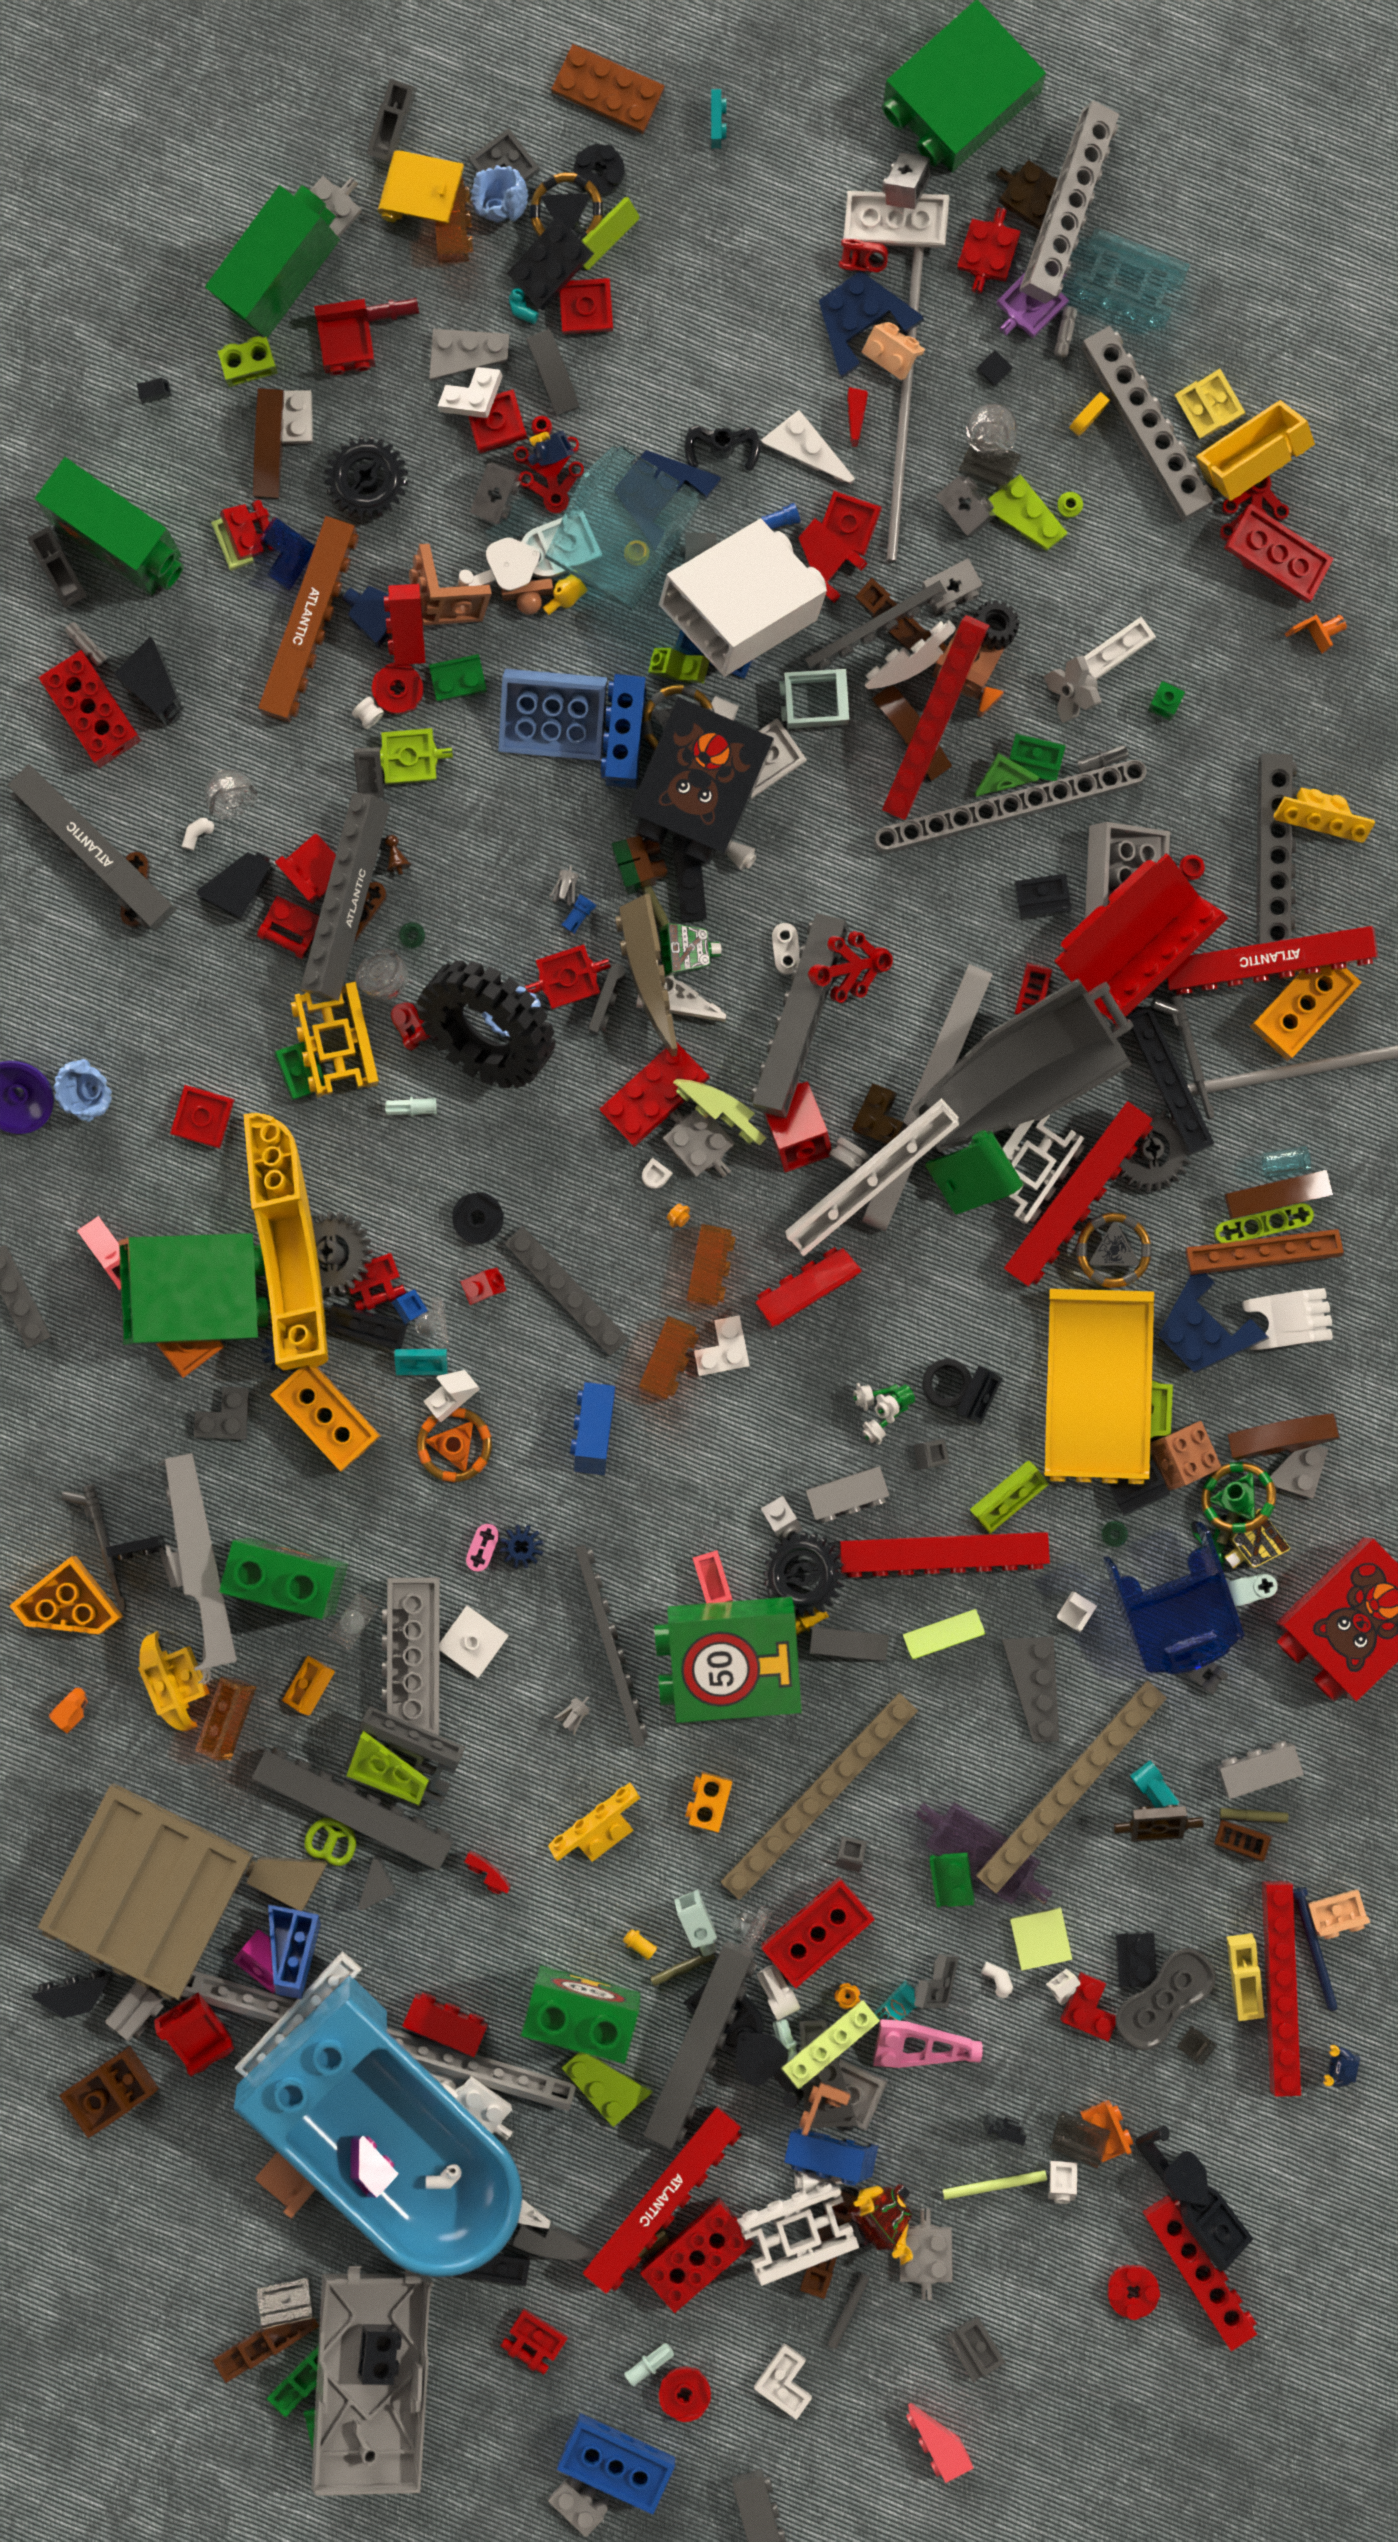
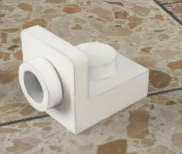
[1046,1969,1081,2005]
[1048,2161,1077,2204]

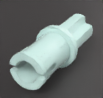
[385,1097,437,1117]
[772,2019,798,2062]
[624,2343,674,2387]

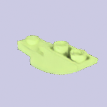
[673,1079,766,1146]

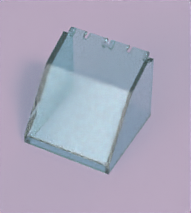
[545,445,701,611]

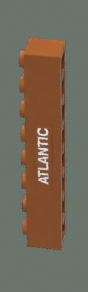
[258,516,359,723]

